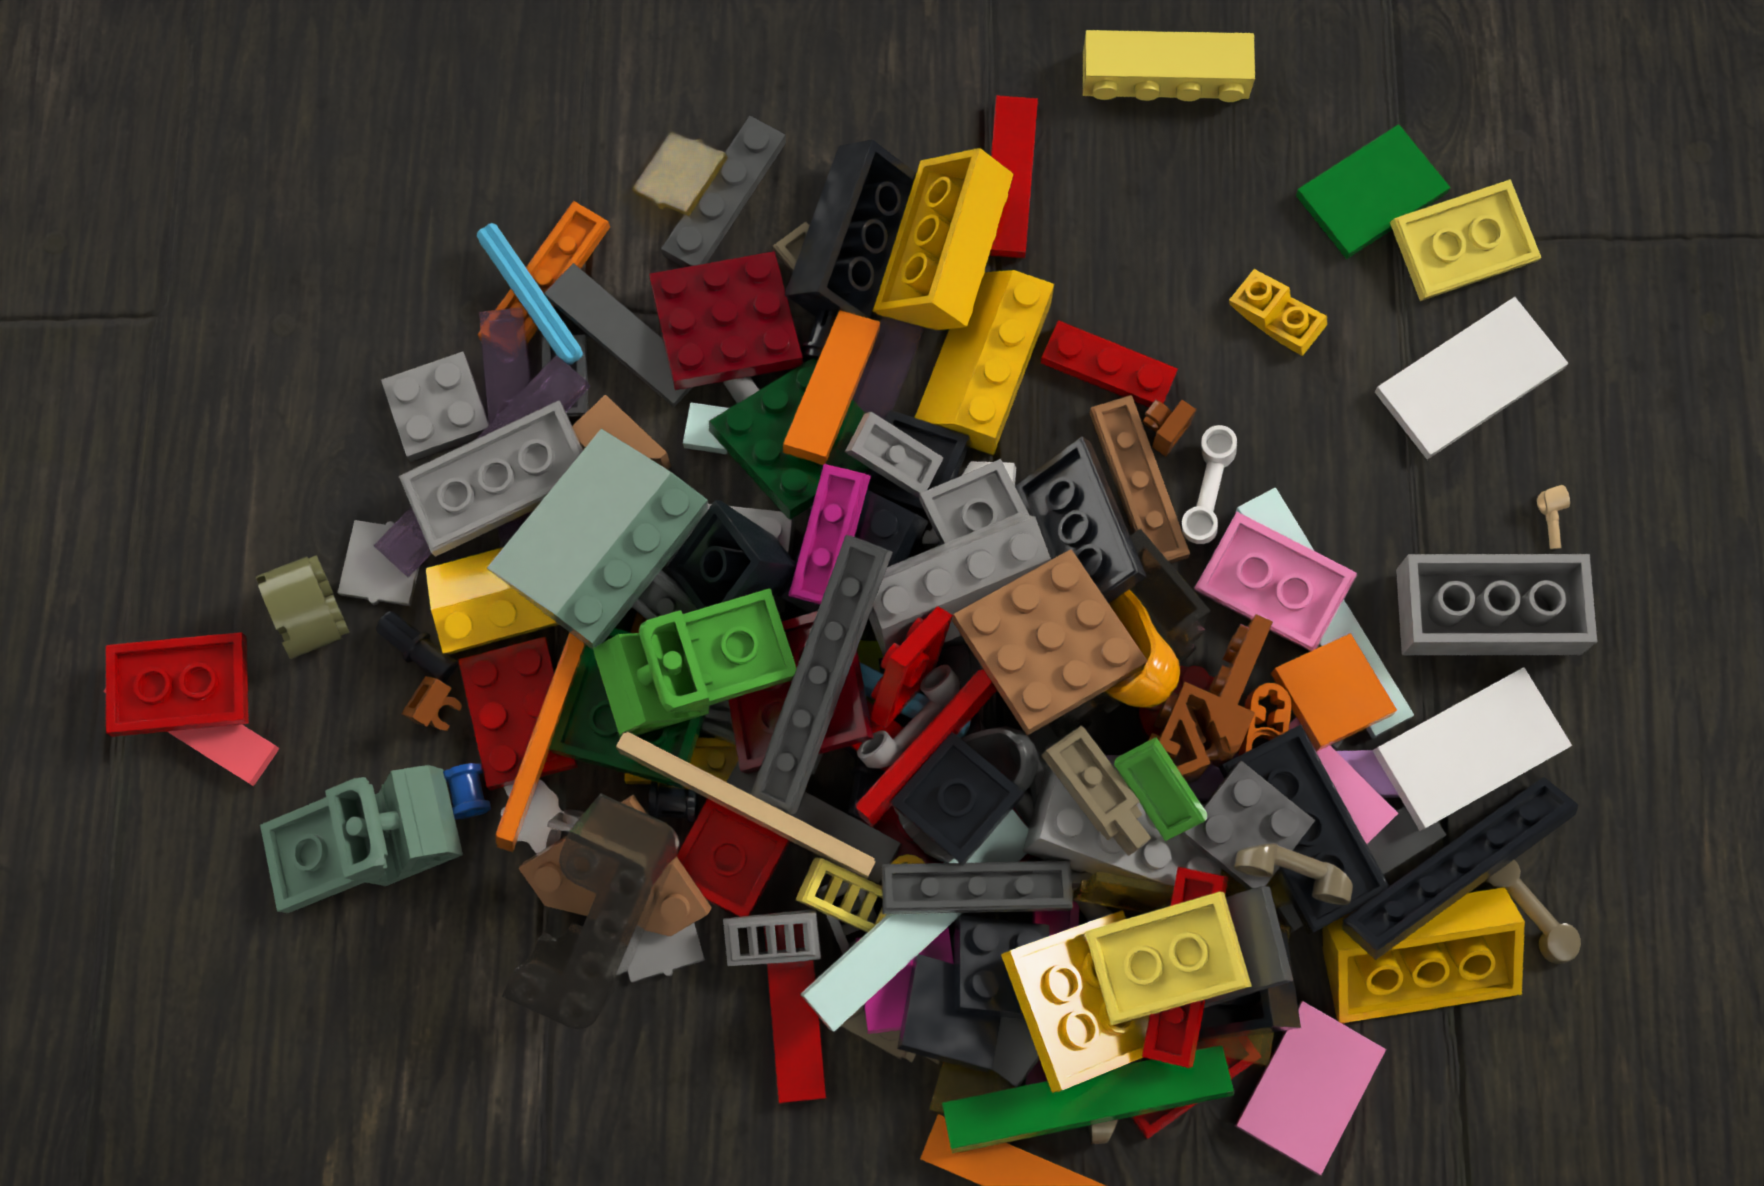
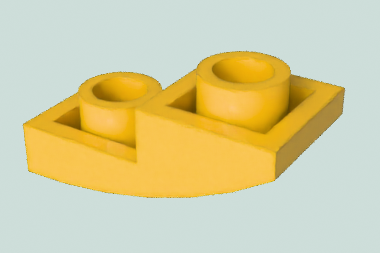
[1229,269,1327,356]

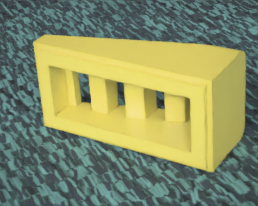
[796,858,887,933]

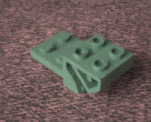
[260,765,463,913]

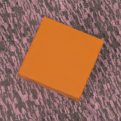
[1271,633,1397,751]

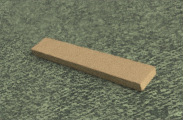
[616,732,876,879]

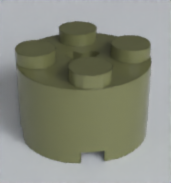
[255,555,350,659]

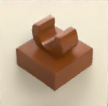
[1143,400,1196,457]
[401,676,462,730]

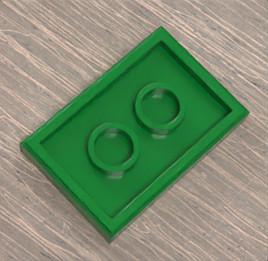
[1295,124,1451,260]

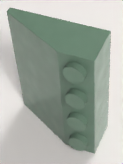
[487,429,708,650]

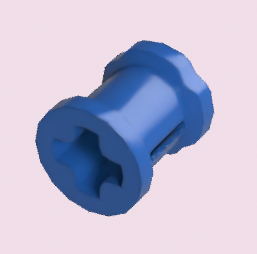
[443,763,491,819]

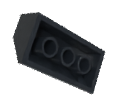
[785,139,916,322]

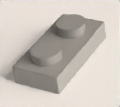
[845,412,943,498]

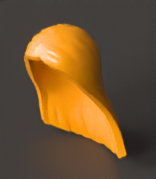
[1104,589,1180,708]

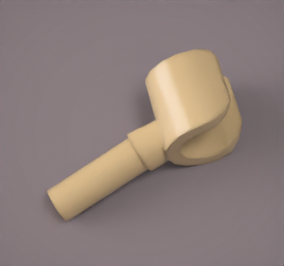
[1537,485,1570,550]

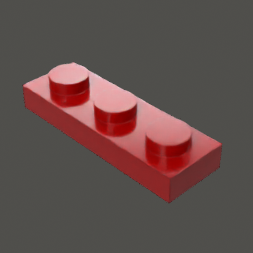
[1041,320,1178,407]

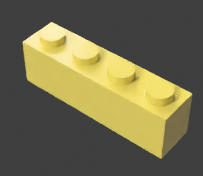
[1083,30,1255,102]

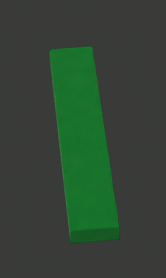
[942,1045,1234,1154]

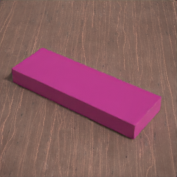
[789,464,870,605]

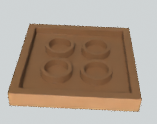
[952,549,1147,735]

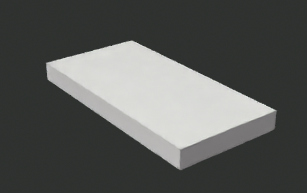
[1375,297,1568,460]
[1372,667,1572,831]

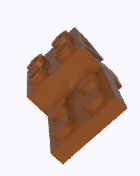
[1148,614,1273,784]

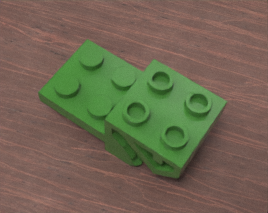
[593,588,797,738]

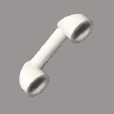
[1182,425,1237,544]

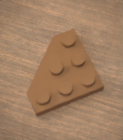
[519,794,712,937]

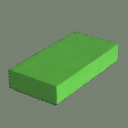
[1114,737,1207,841]

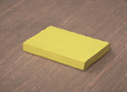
[1390,179,1541,301]
[1085,892,1252,1025]

